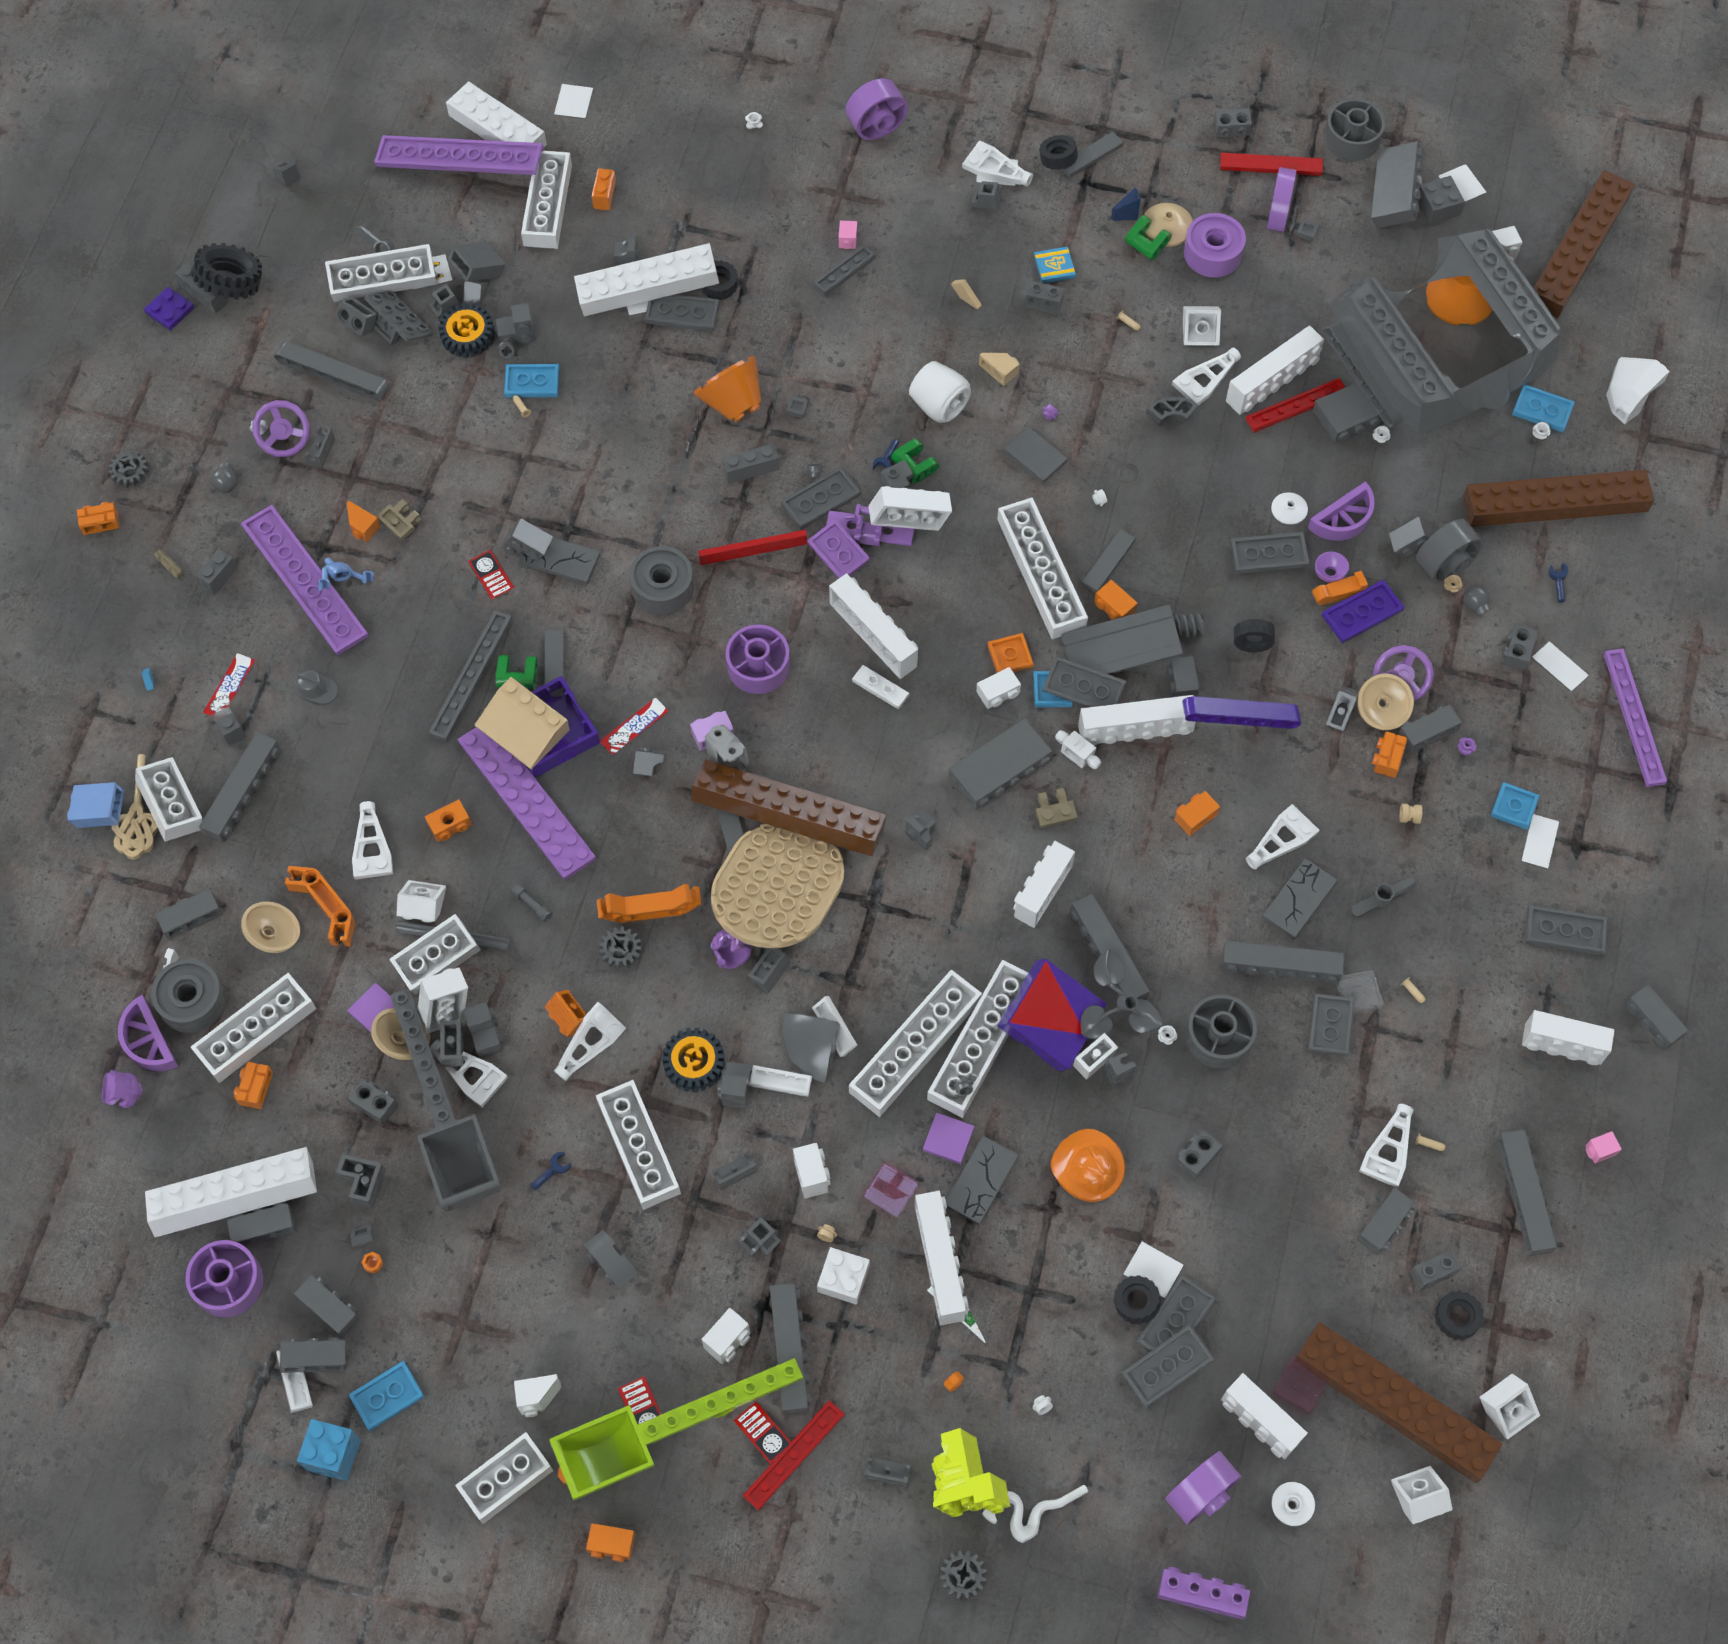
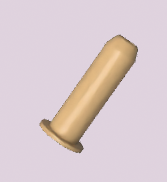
[1117,310,1141,331]
[513,395,531,418]
[1401,977,1426,1003]
[1415,1133,1445,1151]

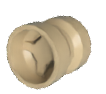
[1400,803,1422,824]

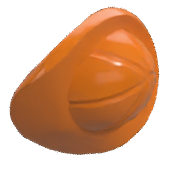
[1051,1129,1125,1202]

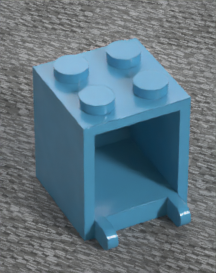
[297,1419,361,1481]

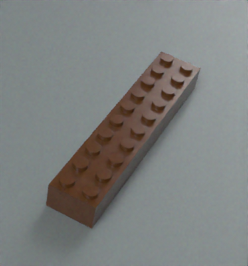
[1534,170,1635,318]
[1463,470,1654,527]
[691,759,886,856]
[1294,1322,1503,1484]

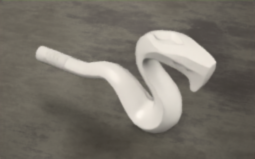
[982,1485,1088,1543]

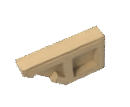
[951,279,981,309]

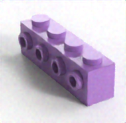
[1157,1567,1250,1620]

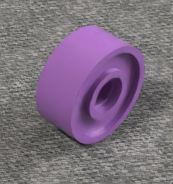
[845,78,908,140]
[1184,213,1246,277]
[726,625,790,694]
[186,1240,263,1317]
[1165,1451,1242,1525]

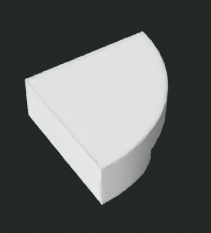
[163,948,179,969]

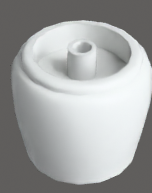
[909,361,971,423]

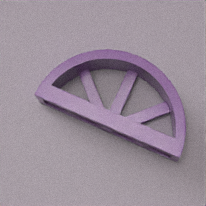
[1267,167,1296,232]
[1308,481,1374,541]
[118,995,179,1071]

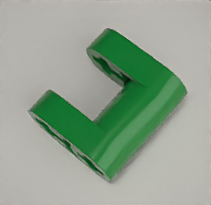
[1125,215,1172,261]
[891,438,940,484]
[496,655,538,690]

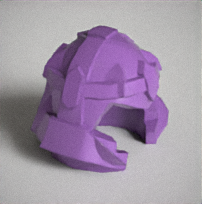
[711,929,753,969]
[102,1070,143,1108]

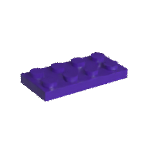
[1321,579,1405,643]

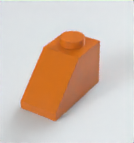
[347,501,380,542]

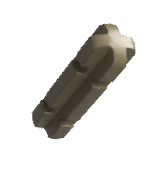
[154,549,183,578]

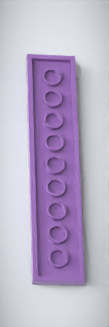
[374,135,544,175]
[241,505,369,656]
[457,727,596,881]

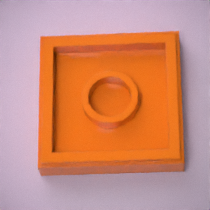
[987,633,1034,673]

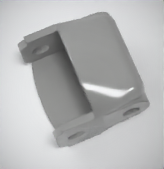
[705,725,749,772]

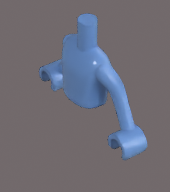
[318,558,374,591]

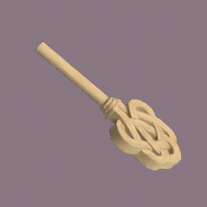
[112,754,159,860]

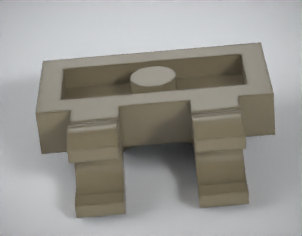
[377,499,422,541]
[1035,788,1078,829]

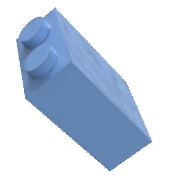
[67,782,125,828]

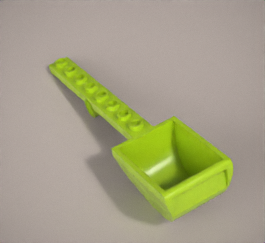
[549,1358,803,1501]

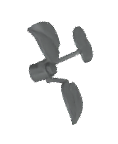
[1081,950,1163,1039]

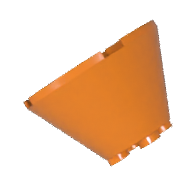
[1426,275,1493,326]
[693,356,761,423]

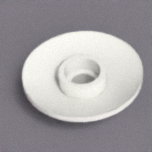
[1271,493,1308,525]
[1272,1482,1315,1526]

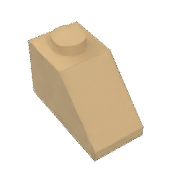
[979,353,1020,386]

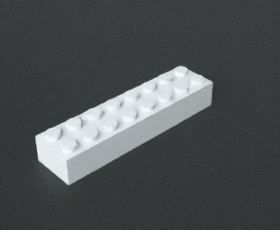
[574,243,719,316]
[997,498,1088,639]
[927,960,1028,1118]
[849,970,982,1117]
[145,1147,317,1237]

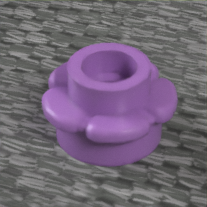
[1042,404,1059,421]
[1457,737,1476,755]

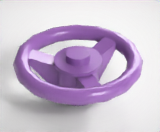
[252,400,310,457]
[1373,645,1434,702]

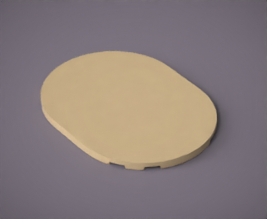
[711,824,845,948]

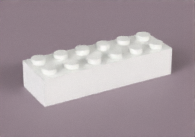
[446,81,547,147]
[521,151,572,249]
[325,244,437,302]
[1226,325,1324,415]
[829,573,918,679]
[1078,695,1196,746]
[191,973,316,1083]
[596,1080,681,1210]
[915,1191,969,1326]

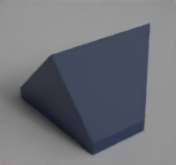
[1111,188,1141,221]

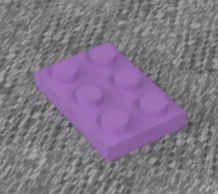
[807,519,870,579]

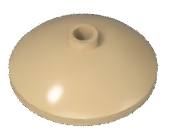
[1144,203,1193,247]
[1357,674,1414,730]
[241,902,300,953]
[371,1008,430,1060]

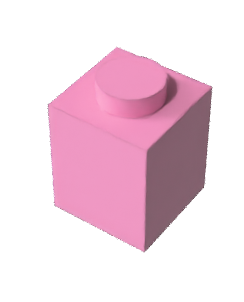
[839,221,857,249]
[1586,1132,1622,1164]

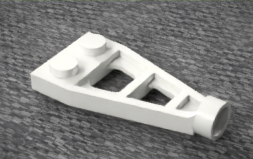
[962,140,1033,187]
[1172,348,1241,406]
[352,801,393,880]
[1246,804,1320,869]
[554,1002,626,1081]
[430,1039,508,1108]
[1359,1104,1414,1188]

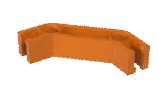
[285,866,355,947]
[597,884,702,923]

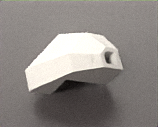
[1606,357,1670,424]

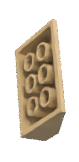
[475,677,570,770]

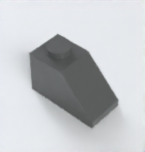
[1326,685,1359,731]
[211,707,246,745]

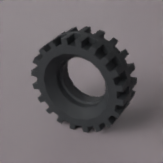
[192,243,262,300]

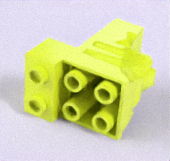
[931,1428,1010,1517]

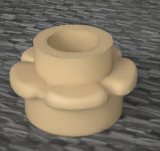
[1444,575,1462,592]
[817,1224,837,1242]

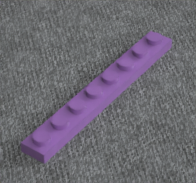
[1604,649,1667,787]

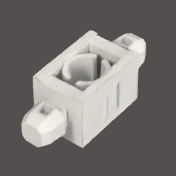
[1055,730,1101,769]

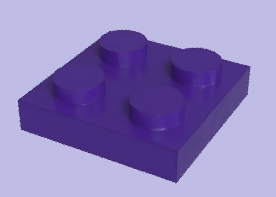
[144,287,195,331]

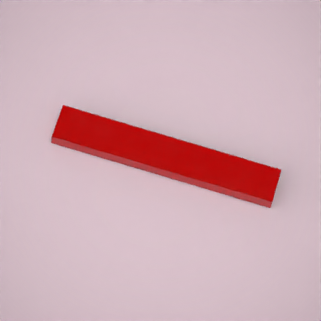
[1220,153,1323,176]
[1245,378,1345,433]
[698,530,807,566]
[743,1400,845,1511]

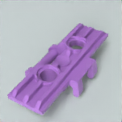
[826,504,914,547]

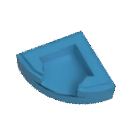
[142,668,154,691]

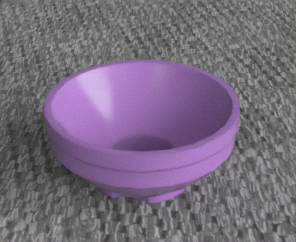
[1315,551,1349,583]

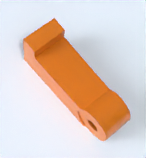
[1312,571,1368,605]

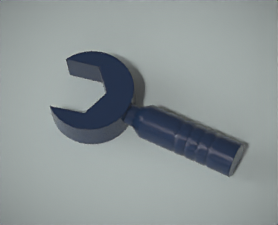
[873,439,899,470]
[1548,563,1568,603]
[530,1152,571,1190]

